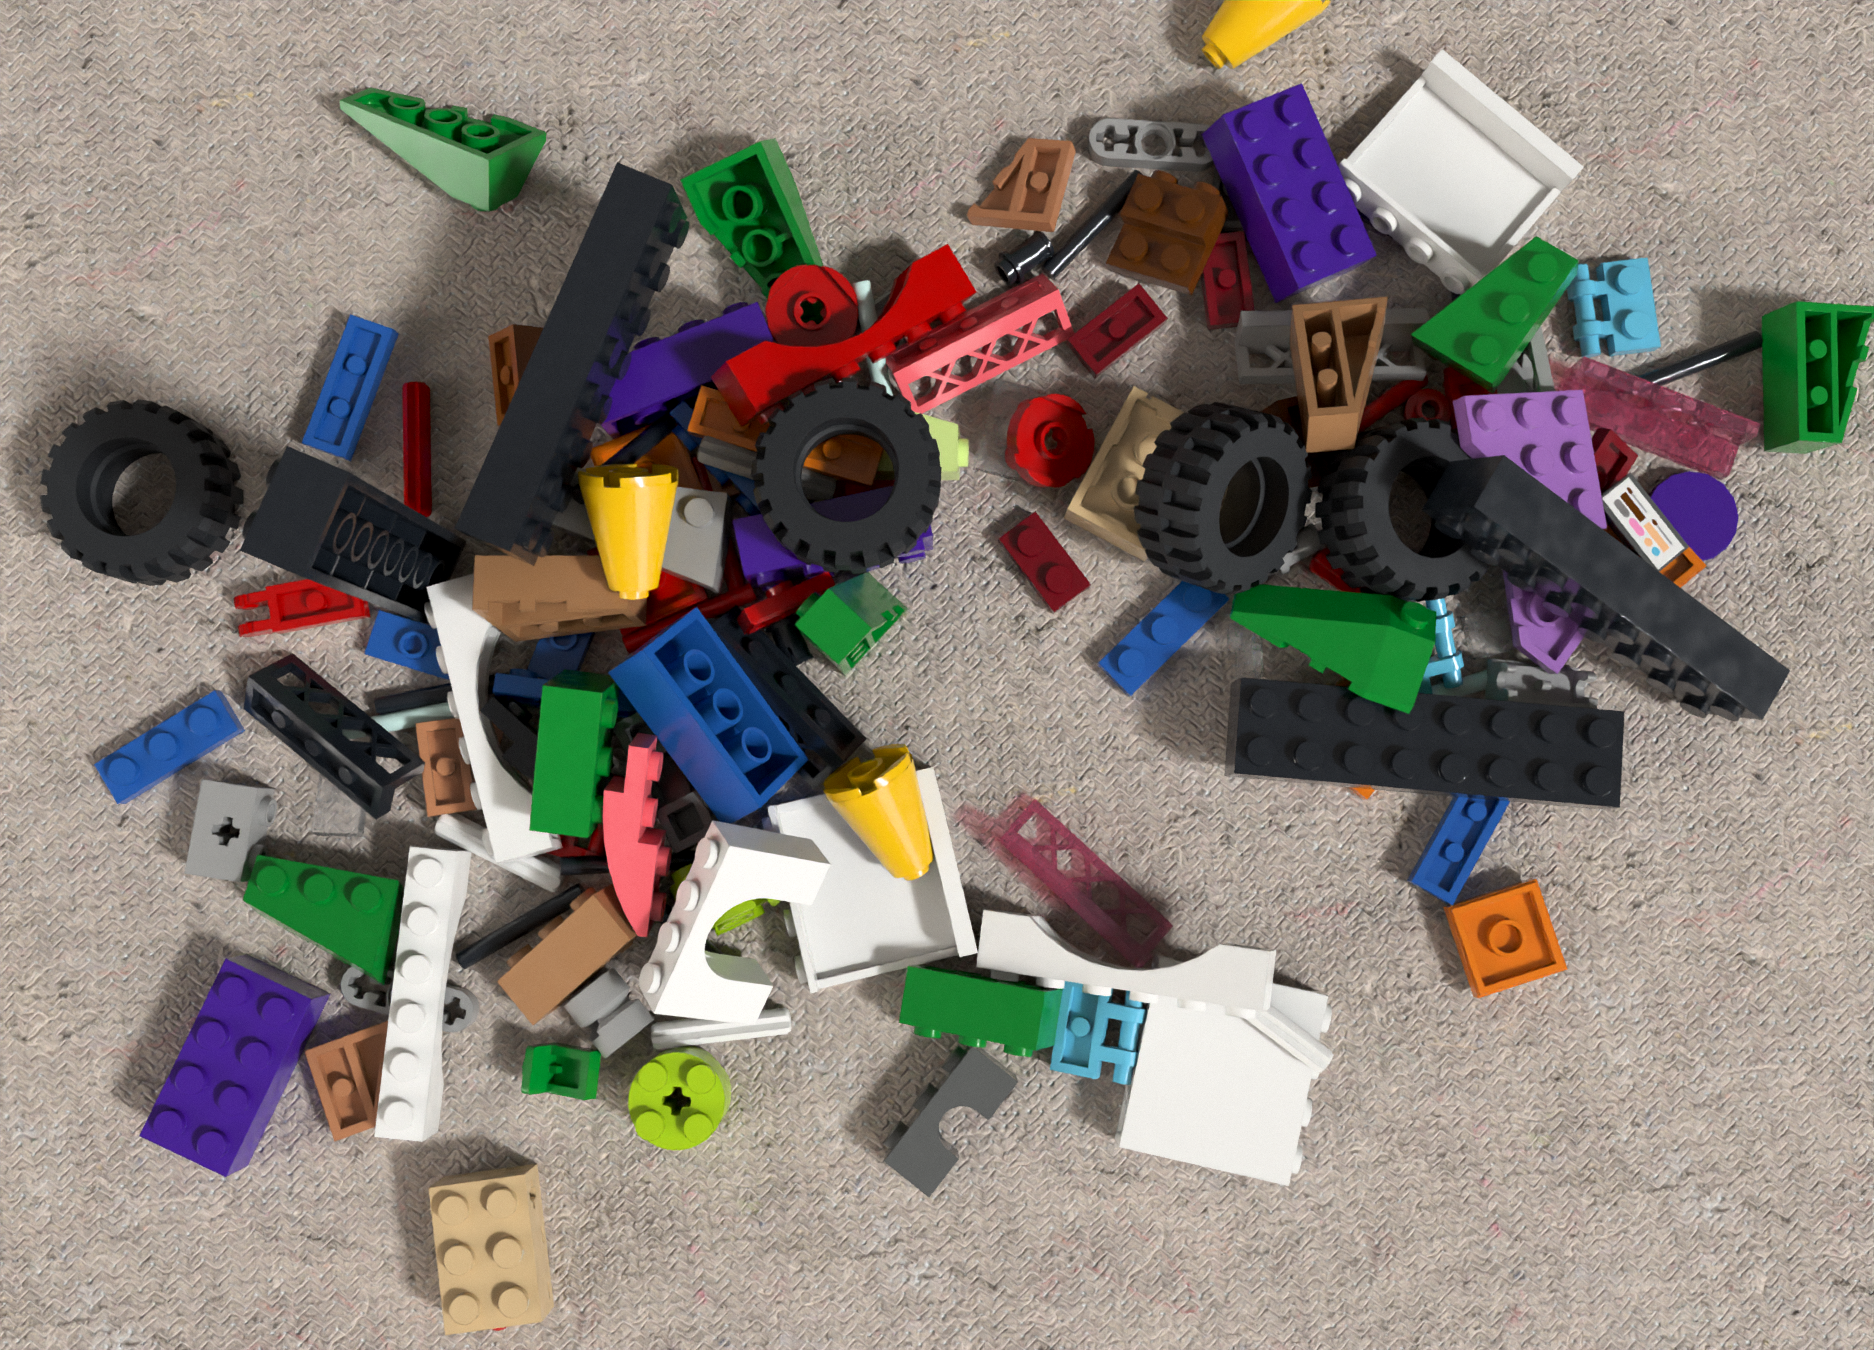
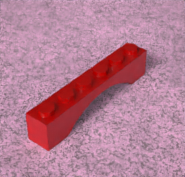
[711,244,977,427]

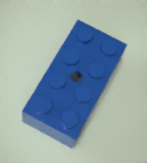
[608,607,809,824]

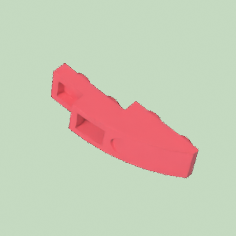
[603,733,672,937]

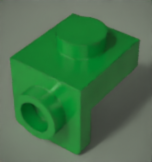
[521,1042,601,1100]

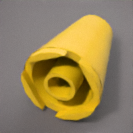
[1201,0,1331,70]
[578,464,678,600]
[823,744,934,881]

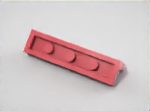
[885,273,1074,414]

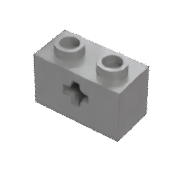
[184,779,277,882]

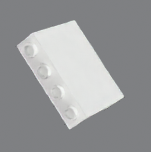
[1338,49,1584,295]
[762,767,978,993]
[1114,954,1332,1186]

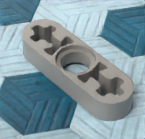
[1087,118,1214,172]
[341,966,479,1033]

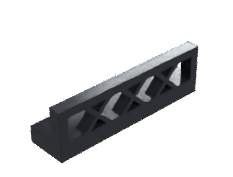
[710,605,867,790]
[243,653,425,820]

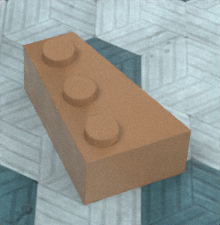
[1289,296,1388,453]
[472,555,647,642]
[497,883,658,1025]

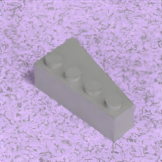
[552,473,735,595]

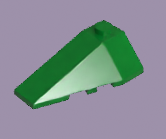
[340,87,546,212]
[680,138,824,324]
[1230,584,1436,714]

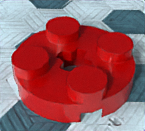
[765,265,859,347]
[1005,394,1095,488]

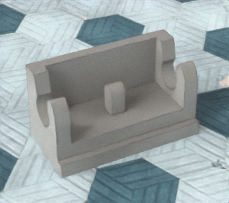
[1485,659,1598,709]

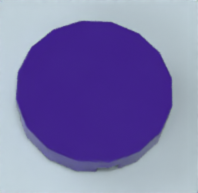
[1648,471,1739,561]

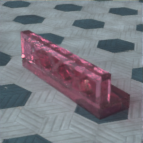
[1557,356,1760,480]
[997,799,1173,968]

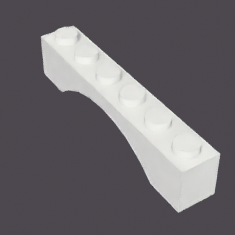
[425,574,563,863]
[374,846,471,1142]
[976,910,1276,1019]

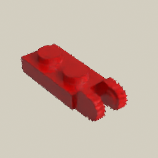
[233,579,370,637]

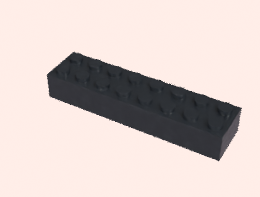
[454,162,689,566]
[240,446,467,625]
[1422,455,1790,721]
[1224,677,1625,809]

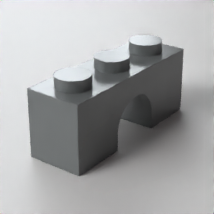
[613,712,720,854]
[883,1045,1018,1197]

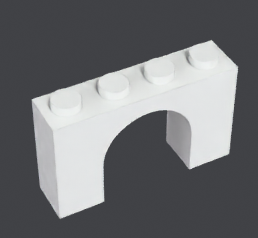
[638,820,831,1025]

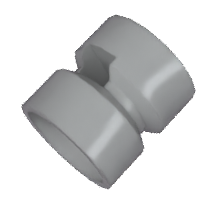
[564,968,655,1059]

